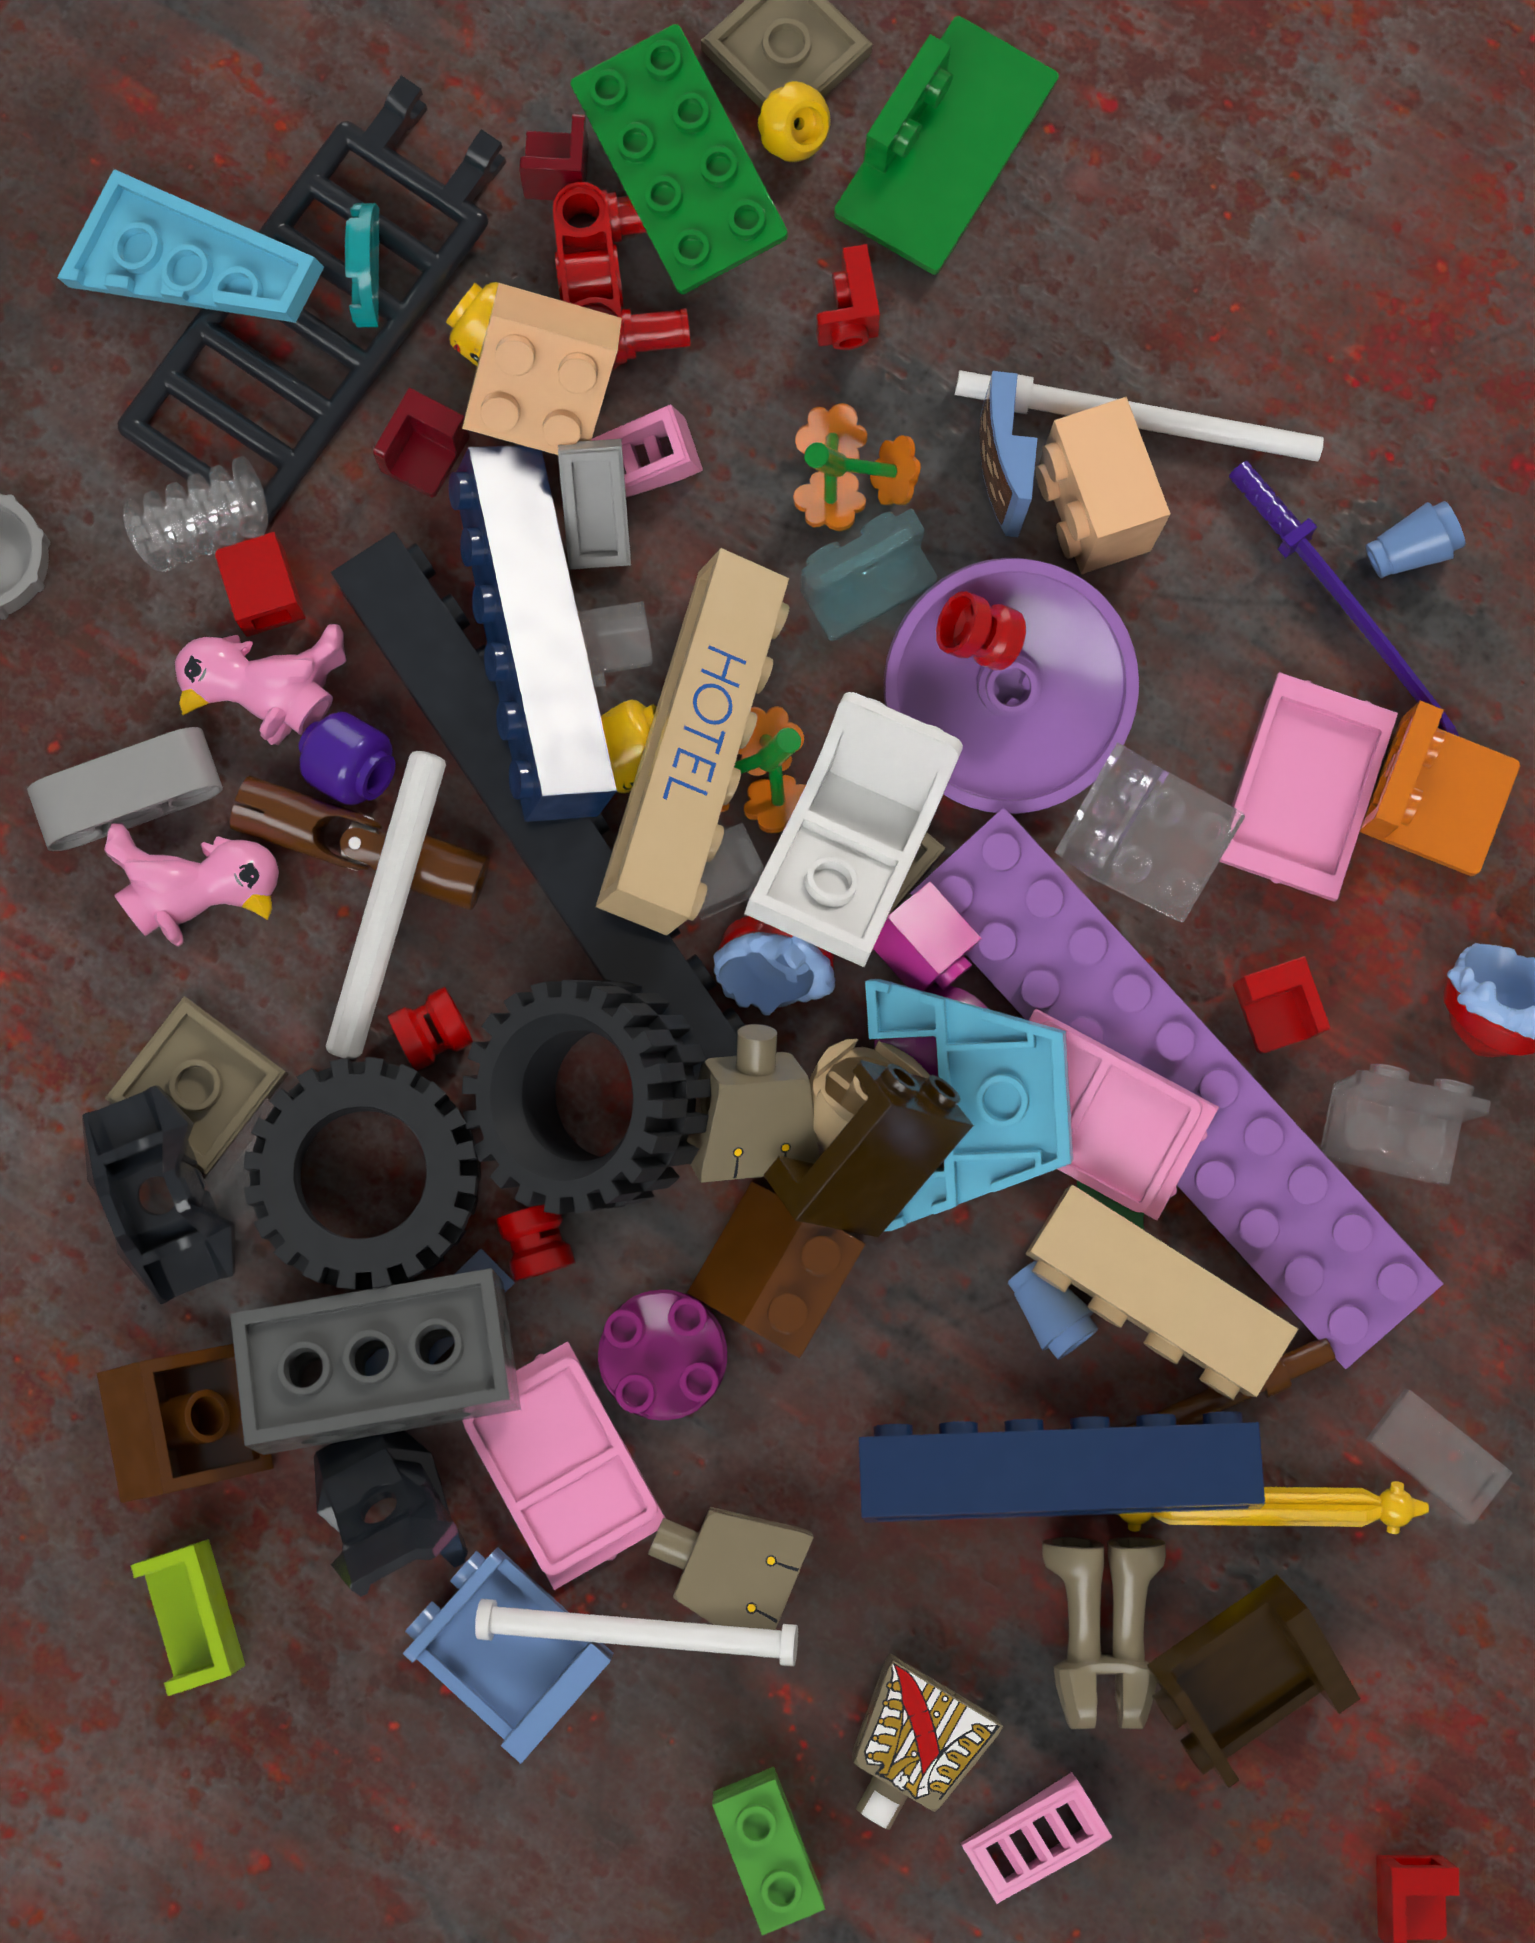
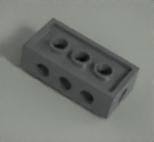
[230,1268,521,1455]

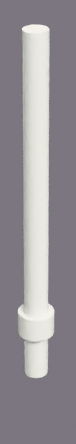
[955,370,1324,462]

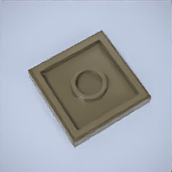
[701,0,872,124]
[105,996,289,1176]

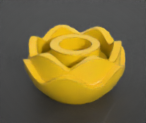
[758,81,831,162]

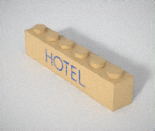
[596,548,789,935]

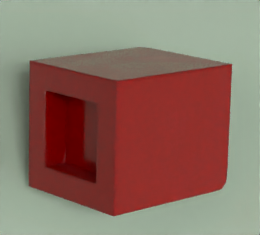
[215,532,306,637]
[1233,956,1330,1054]
[1376,1855,1460,1943]

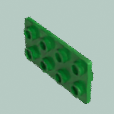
[834,16,1059,275]
[570,24,788,294]

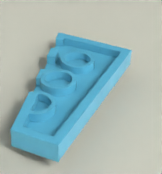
[57,169,324,323]

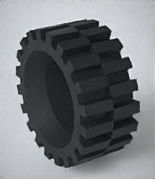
[462,980,711,1214]
[243,1057,481,1290]

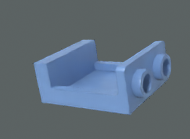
[403,1548,614,1764]

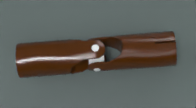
[230,776,490,910]

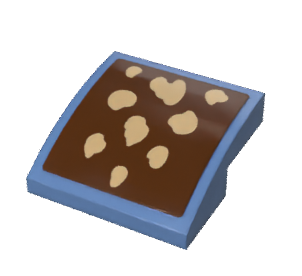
[979,371,1037,537]

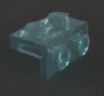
[800,508,937,641]

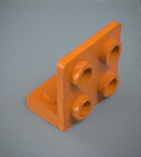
[1360,701,1520,876]

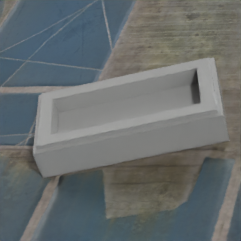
[558,439,631,569]

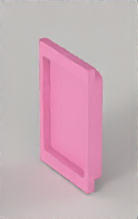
[1215,672,1398,902]
[1029,1009,1219,1220]
[462,1341,665,1590]

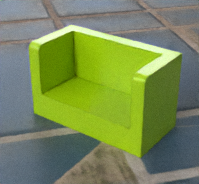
[130,1539,246,1696]

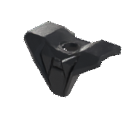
[82,1085,235,1304]
[314,1430,468,1597]

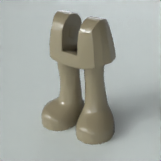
[1042,1537,1166,1729]

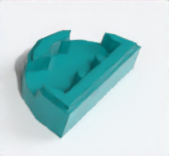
[345,203,379,327]

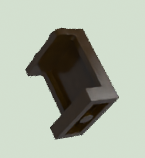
[763,1060,974,1238]
[1147,1574,1360,1788]

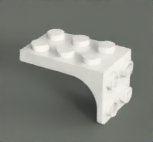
[744,692,963,967]

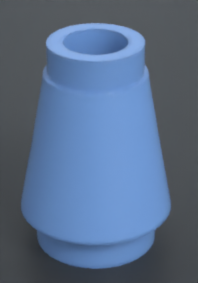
[1365,501,1465,578]
[1008,1261,1099,1360]

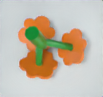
[794,403,921,531]
[721,706,806,833]

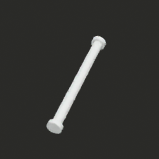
[475,1599,798,1666]

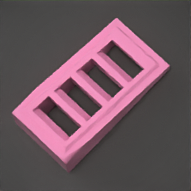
[591,404,703,498]
[961,1772,1113,1904]

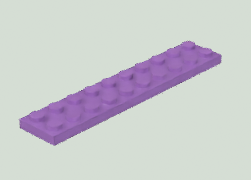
[910,807,1443,1369]

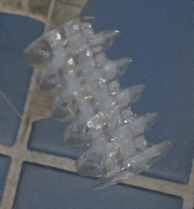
[124,456,268,573]

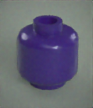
[299,711,395,806]

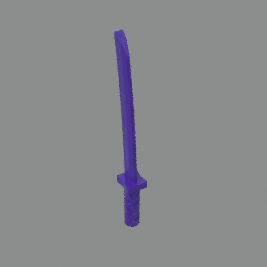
[1229,461,1459,736]

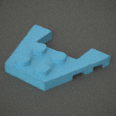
[865,979,1073,1231]

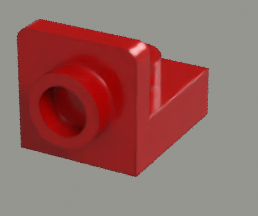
[816,244,880,350]

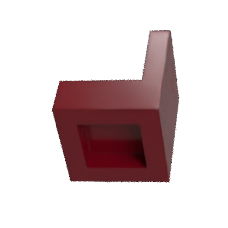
[519,114,589,200]
[373,387,470,497]

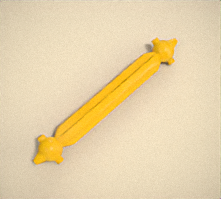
[1117,1481,1429,1534]

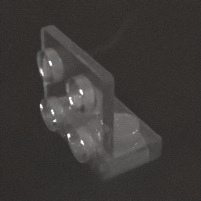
[1055,742,1245,922]
[1320,1064,1491,1186]

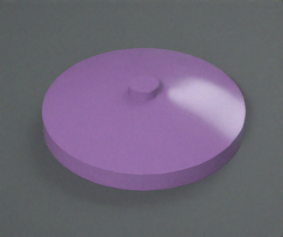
[884,558,1139,814]

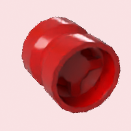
[936,591,1026,671]
[387,986,474,1072]
[496,1205,576,1282]

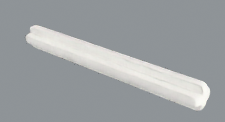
[326,751,446,1060]

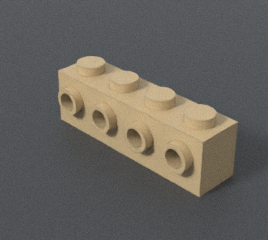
[1025,1185,1298,1400]

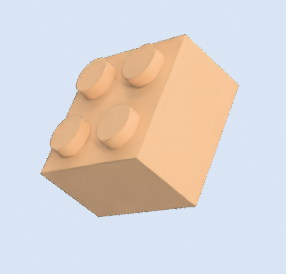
[462,283,622,455]
[1035,397,1170,574]

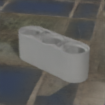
[27,727,223,851]

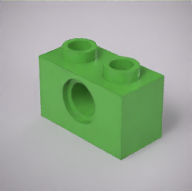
[712,1767,825,1935]

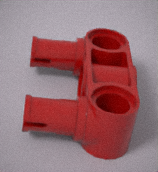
[553,182,691,372]

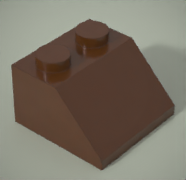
[687,1182,866,1359]
[97,1344,274,1503]

